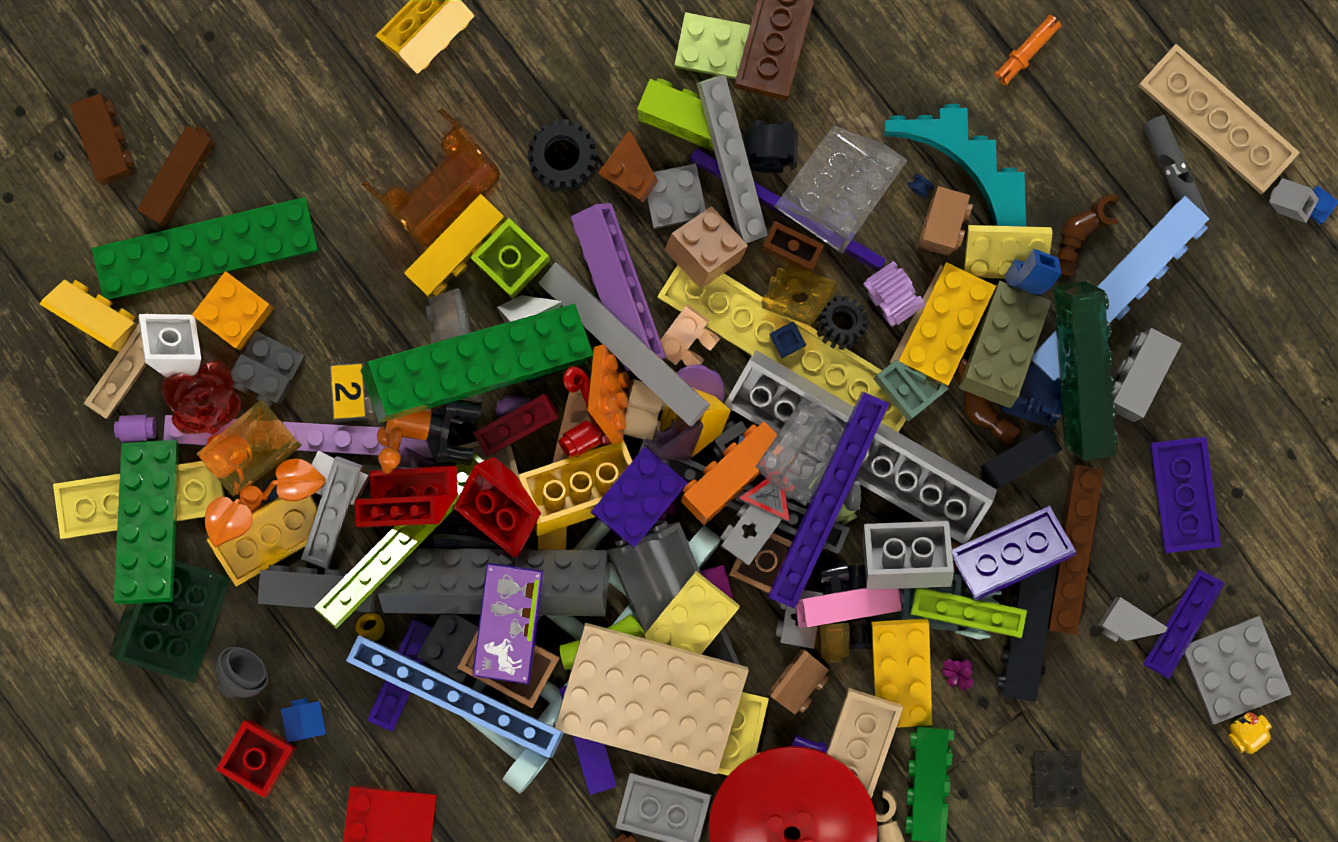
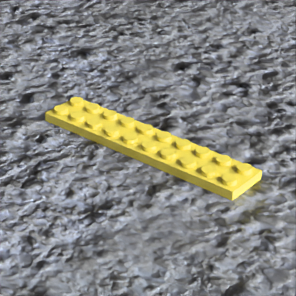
[657,264,906,432]

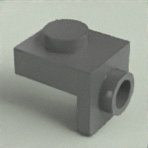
[711,420,747,460]

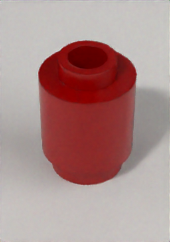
[558,420,602,459]

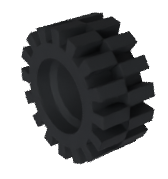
[815,295,869,350]

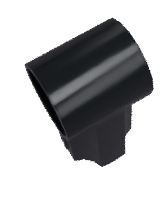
[818,560,849,595]

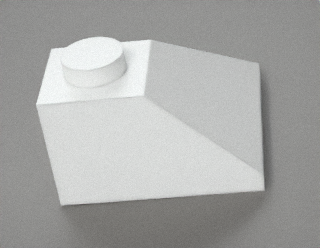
[138,314,201,379]

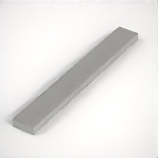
[539,262,710,426]

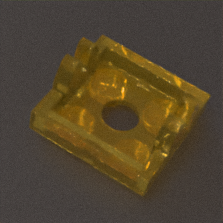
[762,265,838,326]

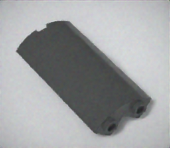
[607,521,740,665]

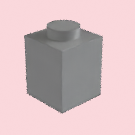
[1269,178,1319,223]

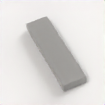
[301,456,363,569]

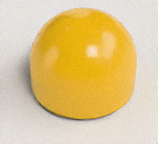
[356,613,385,641]

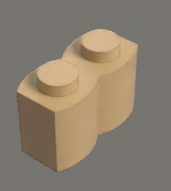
[624,379,667,442]

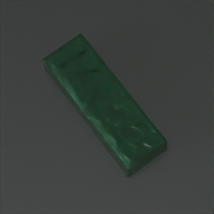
[1053,281,1118,460]

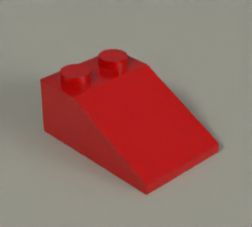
[453,457,541,558]
[343,785,437,842]

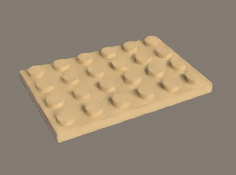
[555,623,749,774]

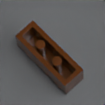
[70,93,135,185]

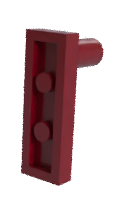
[473,393,560,457]

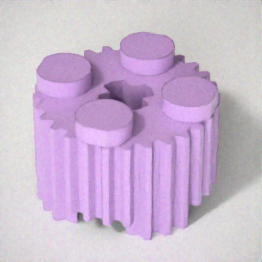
[863,261,925,327]

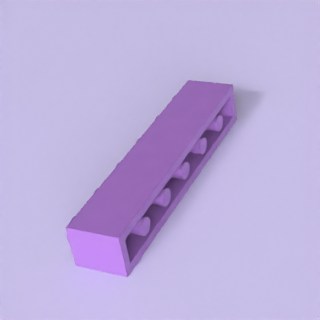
[571,203,666,371]

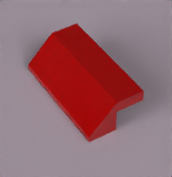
[355,466,458,527]

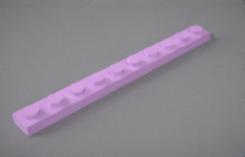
[163,415,434,459]

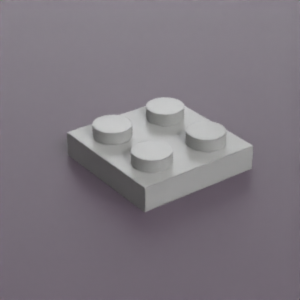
[647,163,706,229]

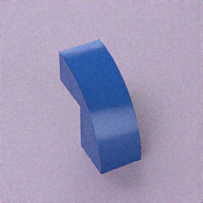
[1005,249,1061,295]

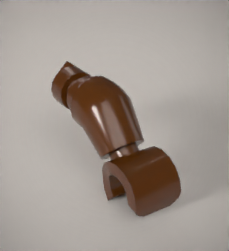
[1057,195,1120,277]
[954,358,1020,445]

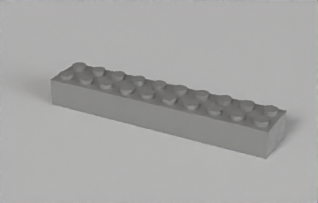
[725,350,997,544]

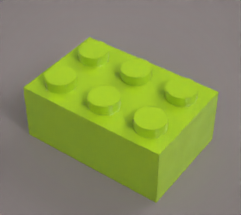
[637,78,714,151]

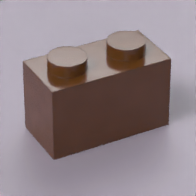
[762,221,824,274]

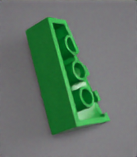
[905,726,955,842]

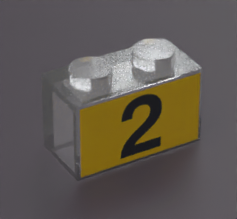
[330,363,374,422]

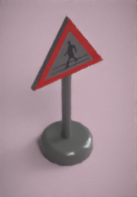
[738,469,861,522]

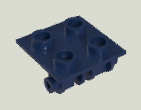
[1001,363,1071,429]

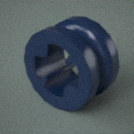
[907,174,935,199]

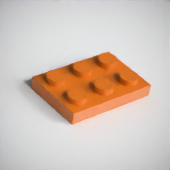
[588,344,630,444]

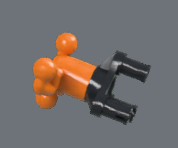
[376,399,482,474]

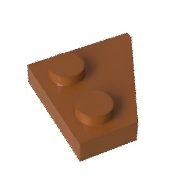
[598,131,658,203]

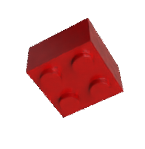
[216,719,298,798]

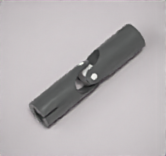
[1142,115,1210,216]

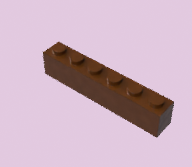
[1048,465,1104,635]

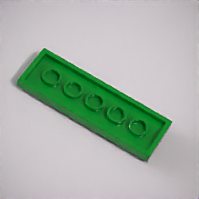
[114,440,179,604]

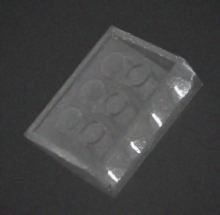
[774,125,908,254]

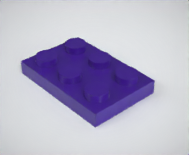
[590,447,688,548]

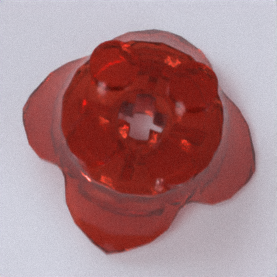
[162,360,241,434]

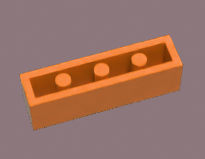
[681,421,787,526]

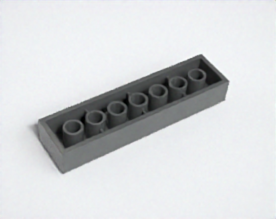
[378,548,610,616]

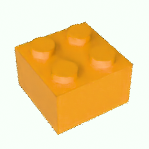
[192,271,274,351]

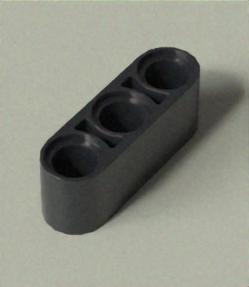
[980,426,1063,489]

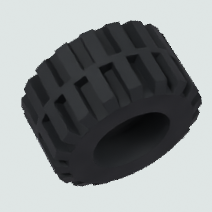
[527,119,597,193]

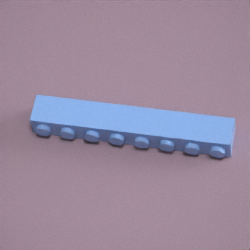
[1031,196,1210,381]
[346,635,564,758]

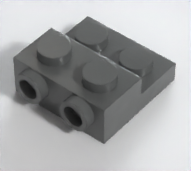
[228,331,306,406]

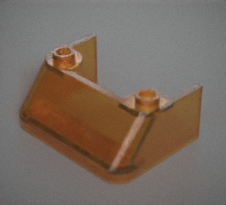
[362,108,500,246]

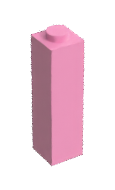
[795,588,903,628]

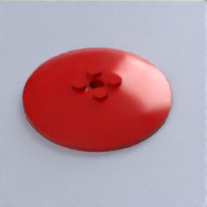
[709,746,878,842]

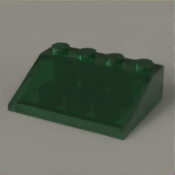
[108,559,231,683]

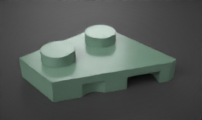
[873,360,949,421]

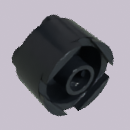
[743,120,798,173]

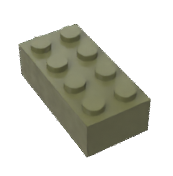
[959,281,1051,408]

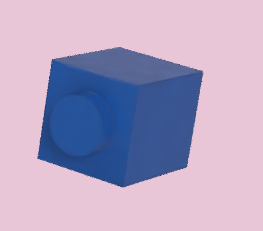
[281,698,326,742]

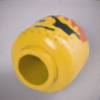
[1228,712,1272,754]

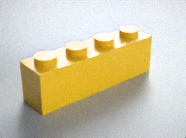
[404,194,506,299]

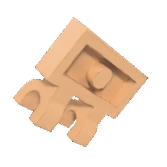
[660,304,721,366]

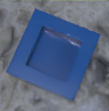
[1310,185,1338,225]

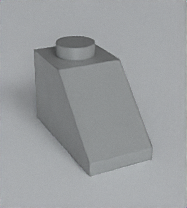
[1098,597,1168,642]

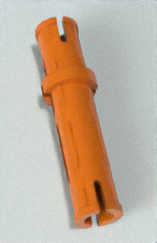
[994,15,1062,86]

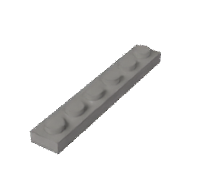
[696,75,768,243]

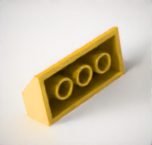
[518,440,632,536]

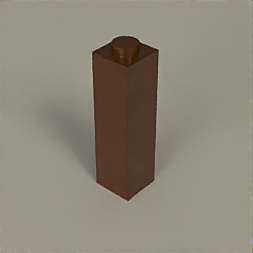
[137,125,216,228]

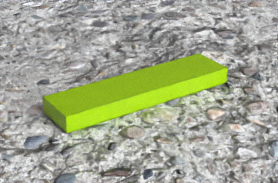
[910,588,1027,638]

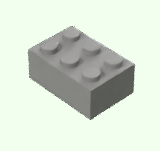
[1104,328,1182,422]
[863,521,954,590]

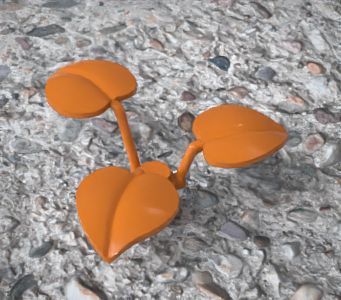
[204,433,326,547]

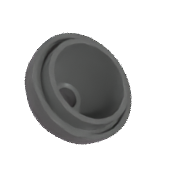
[215,647,268,698]

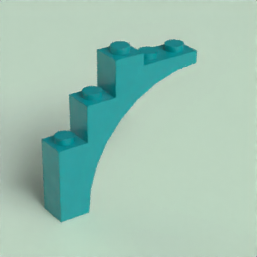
[883,104,1026,227]

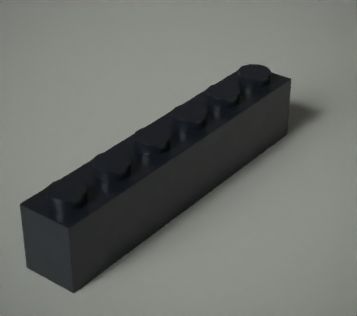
[996,564,1058,702]

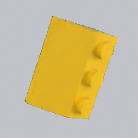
[375,0,474,74]
[40,280,138,352]

